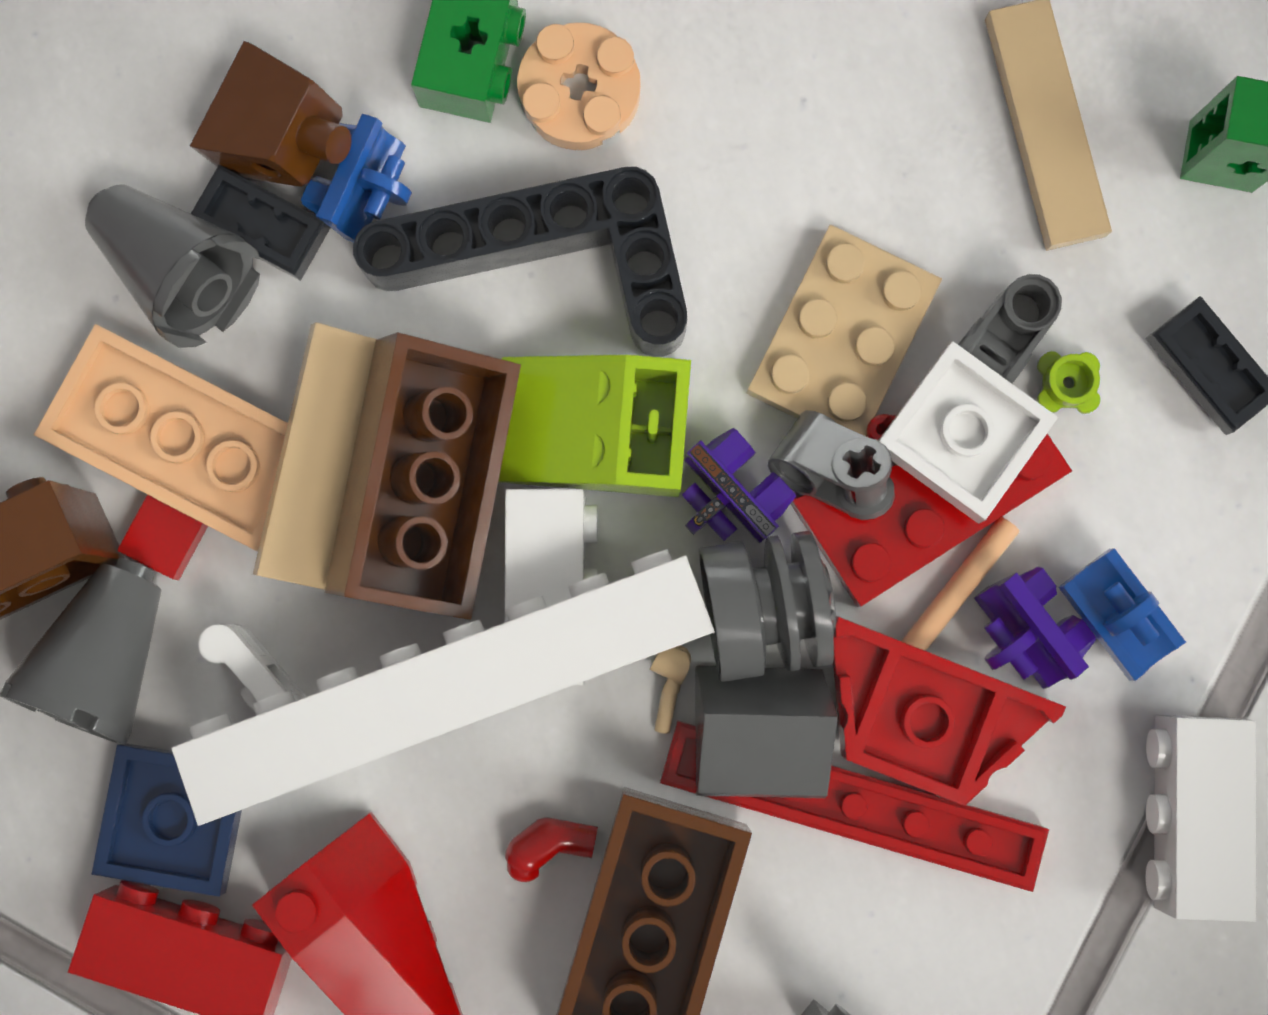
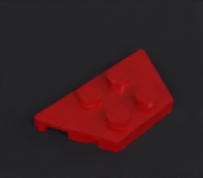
[833,616,1066,806]

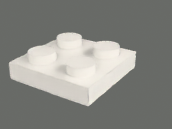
[878,341,1058,524]

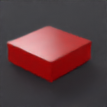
[117,494,208,580]

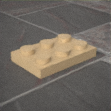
[746,224,942,436]

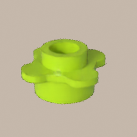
[1037,351,1101,414]

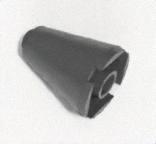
[85,184,260,348]
[0,558,162,745]

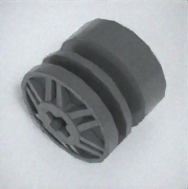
[699,530,836,682]

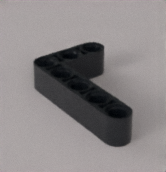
[353,167,687,357]

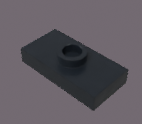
[191,165,331,281]
[1145,296,1268,435]

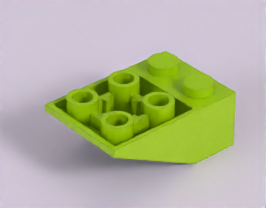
[498,355,691,497]

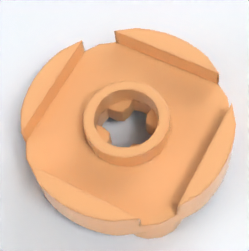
[517,23,641,150]

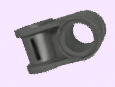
[958,274,1062,384]
[767,410,895,520]

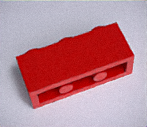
[67,880,292,1015]

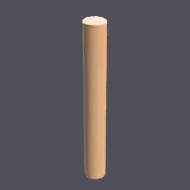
[902,517,1020,651]

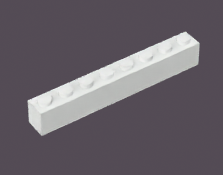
[171,549,715,826]

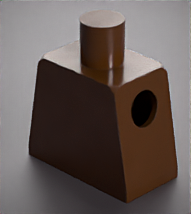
[190,41,352,187]

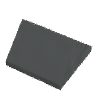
[695,666,838,798]

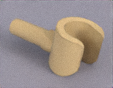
[650,645,691,734]

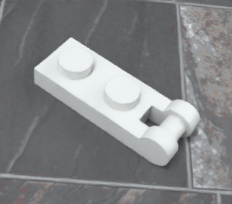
[198,624,307,712]

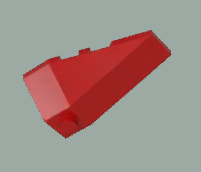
[252,812,463,1015]

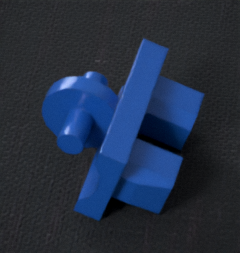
[301,114,412,242]
[1058,548,1186,681]

